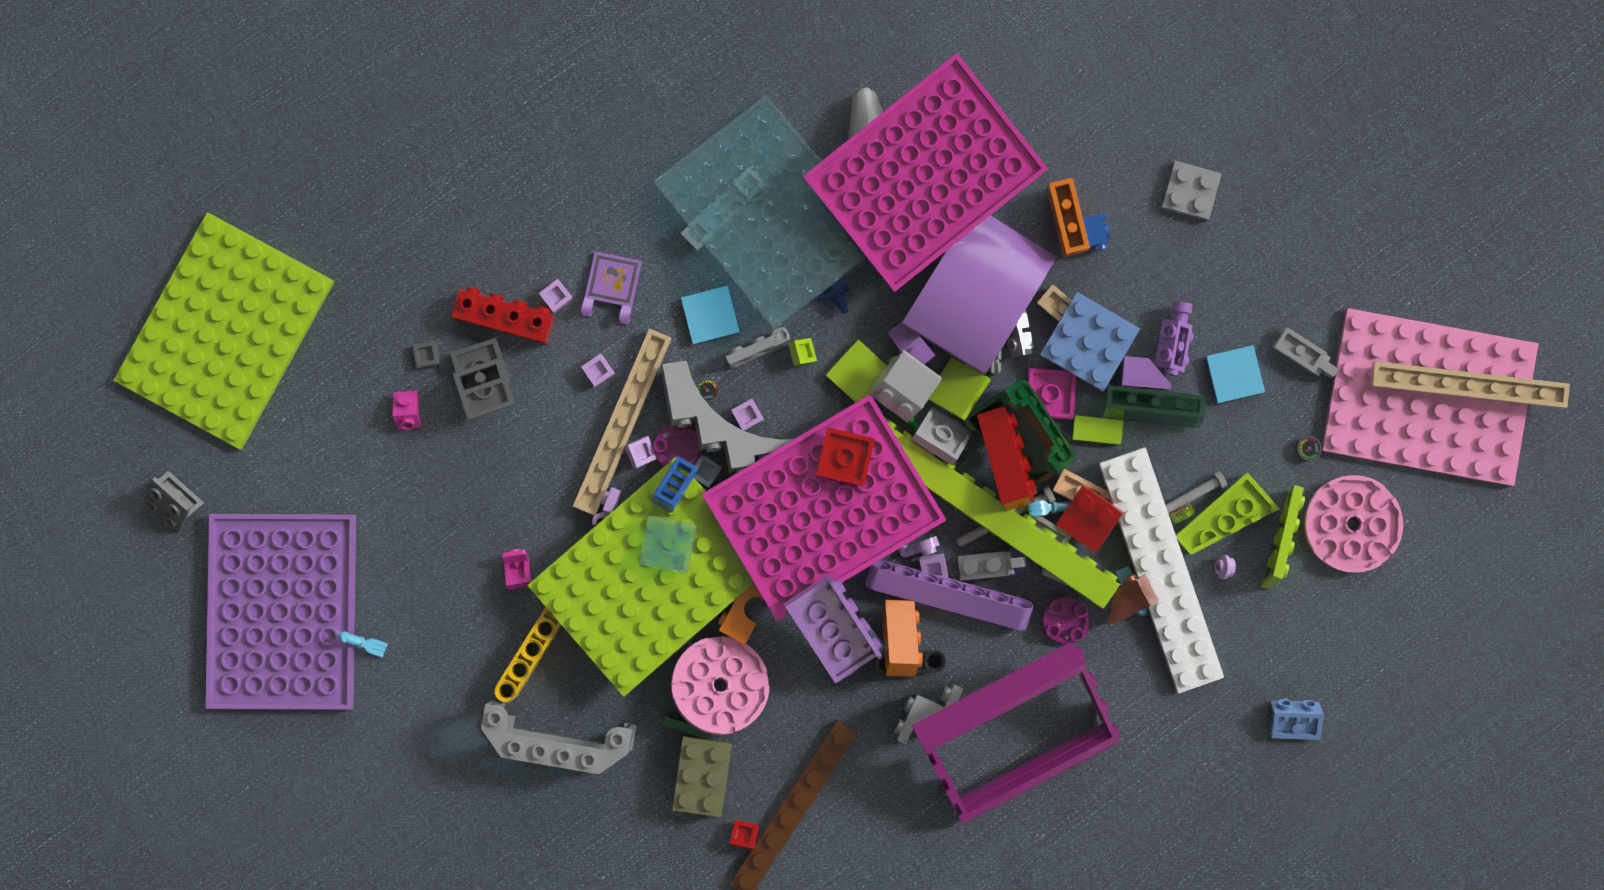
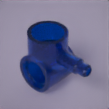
[811,268,850,314]

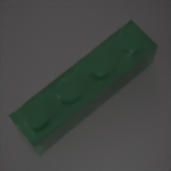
[1103,385,1206,428]

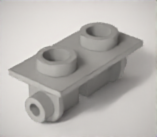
[1007,310,1034,358]

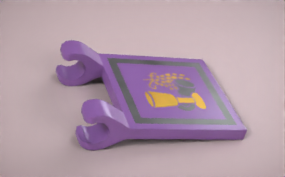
[581,252,642,325]

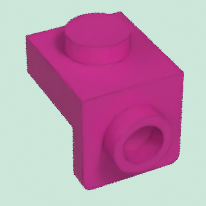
[393,390,421,430]
[501,549,532,590]

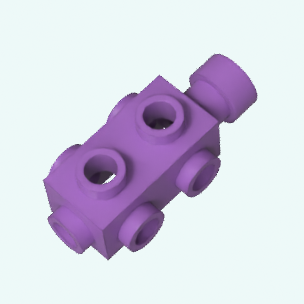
[1155,301,1193,376]

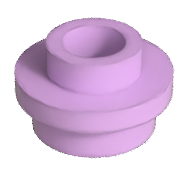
[1215,555,1236,579]

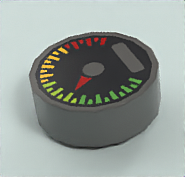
[696,378,720,403]
[1296,436,1322,461]

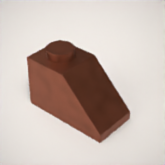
[1108,574,1159,625]

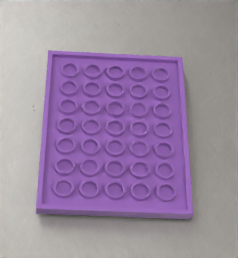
[206,514,356,709]

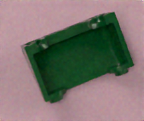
[965,380,1075,486]

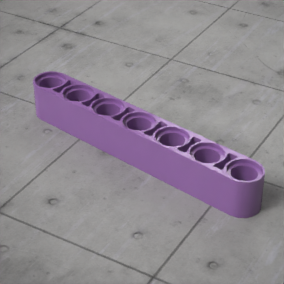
[865,560,1033,630]

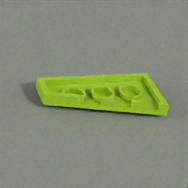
[1176,472,1280,555]
[1260,485,1305,590]

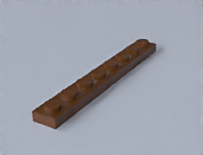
[730,720,857,890]

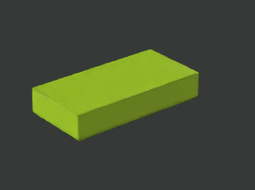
[1072,415,1123,445]

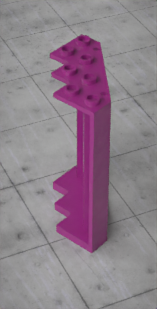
[912,642,1121,826]

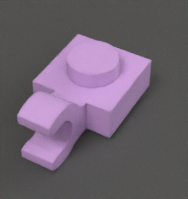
[592,487,623,525]

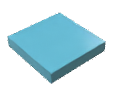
[681,286,740,345]
[1205,345,1265,404]

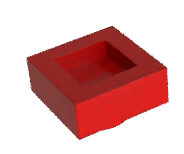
[729,820,759,850]

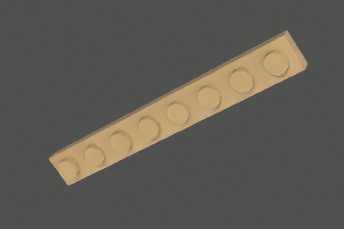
[573,328,672,515]
[1370,361,1570,409]

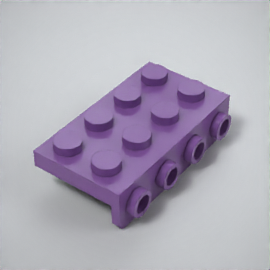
[784,574,883,684]

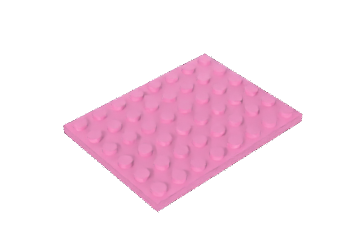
[1321,308,1538,486]

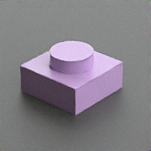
[539,279,574,313]
[581,354,615,387]
[731,399,764,431]
[624,436,657,468]
[920,553,948,579]

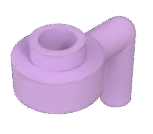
[898,536,939,557]

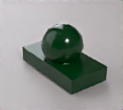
[662,713,711,740]

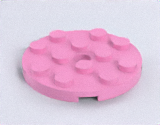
[1304,475,1403,572]
[671,636,769,735]

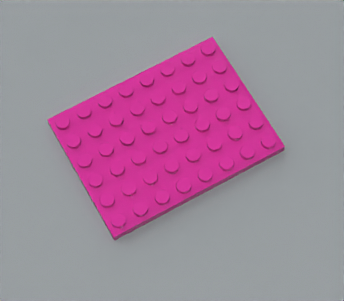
[803,53,1048,292]
[702,394,946,621]

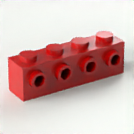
[451,287,555,345]
[977,406,1037,511]

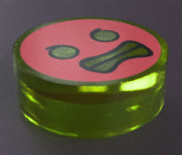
[1169,503,1195,523]

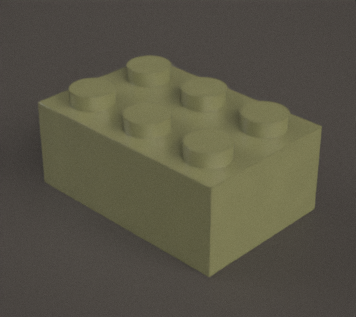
[672,734,733,817]

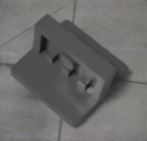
[143,471,204,532]

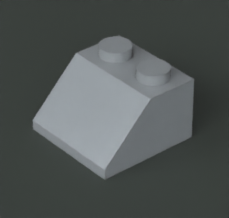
[869,349,942,422]

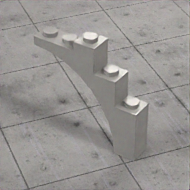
[661,361,794,474]

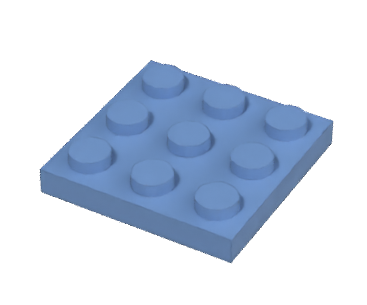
[1040,292,1140,392]

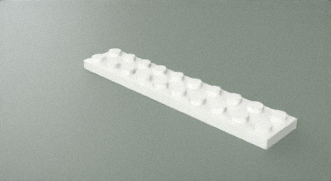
[1098,447,1224,693]

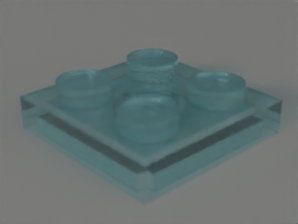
[639,516,697,574]

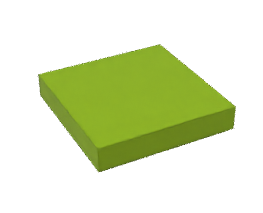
[826,340,887,403]
[928,357,991,421]

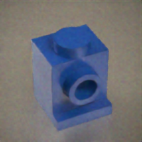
[1083,213,1110,252]

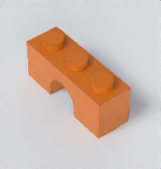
[718,583,764,645]

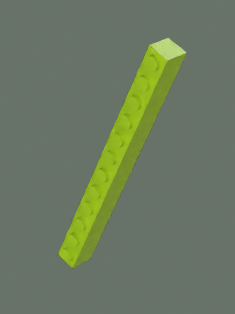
[884,417,1120,609]

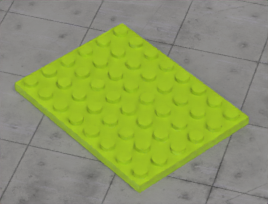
[113,212,335,450]
[527,457,754,697]

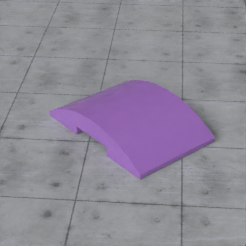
[902,215,1057,375]

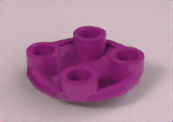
[653,425,701,467]
[1042,596,1090,644]

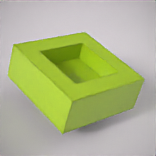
[788,338,817,366]

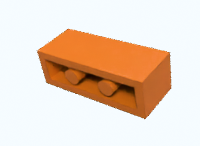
[1046,178,1090,258]
[882,600,923,677]

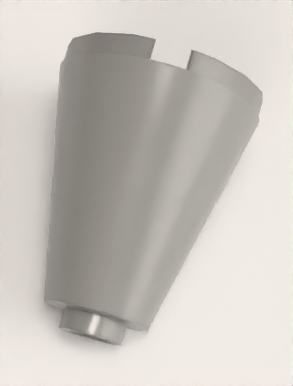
[847,88,883,141]

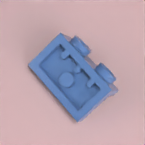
[1270,699,1324,740]

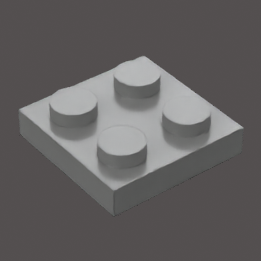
[1161,161,1222,221]
[912,407,972,465]

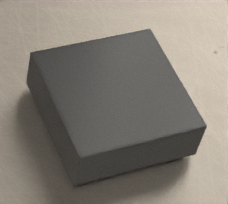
[412,340,441,369]

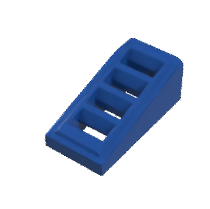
[652,456,699,513]

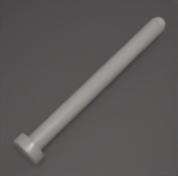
[1165,471,1228,514]
[956,486,1056,546]

